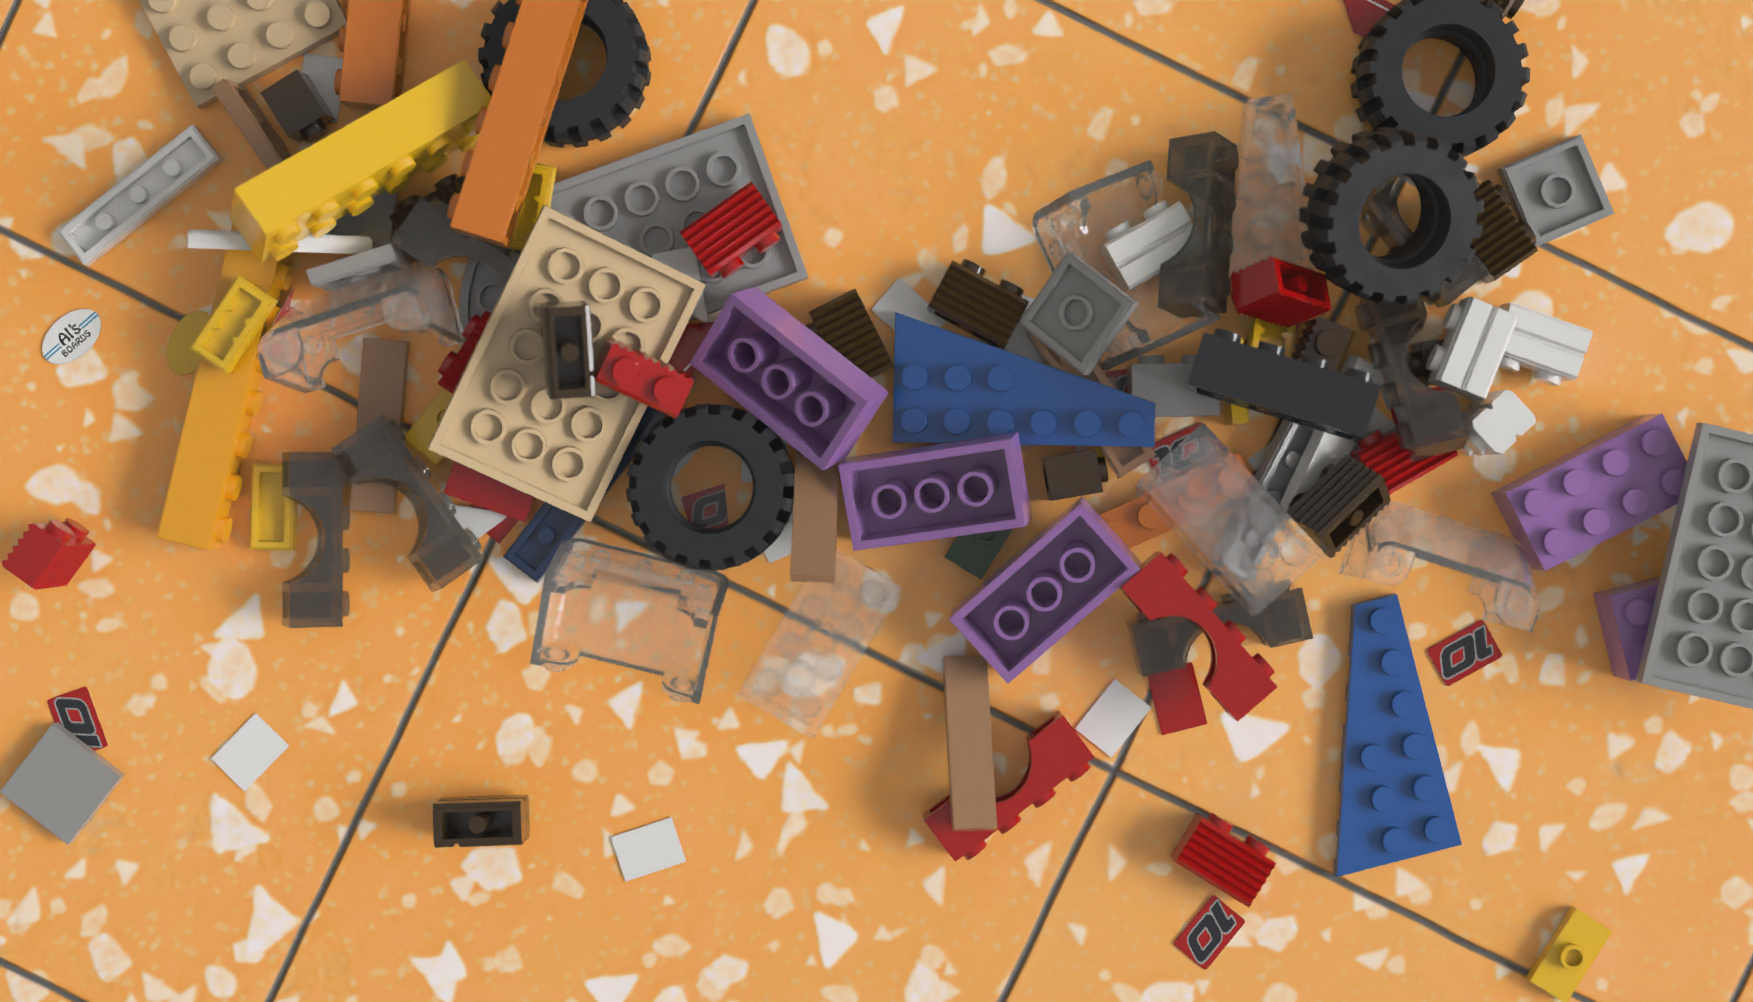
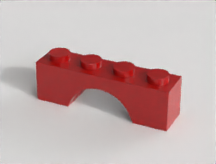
[1119,551,1278,722]
[923,711,1094,862]

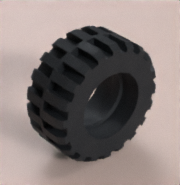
[478,0,652,148]
[1350,0,1530,158]
[1299,127,1484,306]
[626,403,795,571]

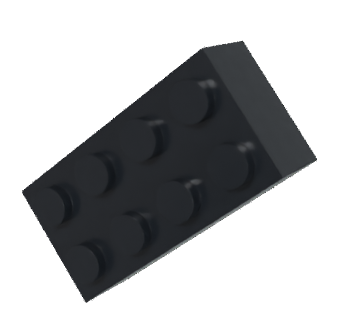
[1188,328,1382,443]

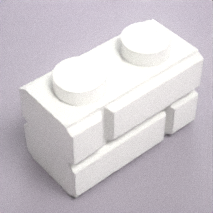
[1099,200,1205,292]
[1426,297,1519,401]
[1499,302,1593,386]
[1449,390,1536,457]

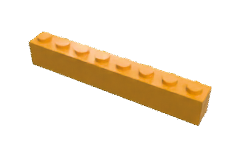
[157,223,293,550]

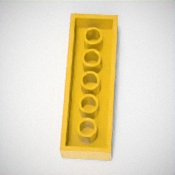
[230,59,491,263]

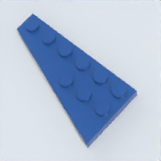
[893,312,1156,447]
[1333,593,1462,877]

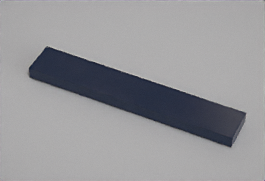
[503,375,696,583]

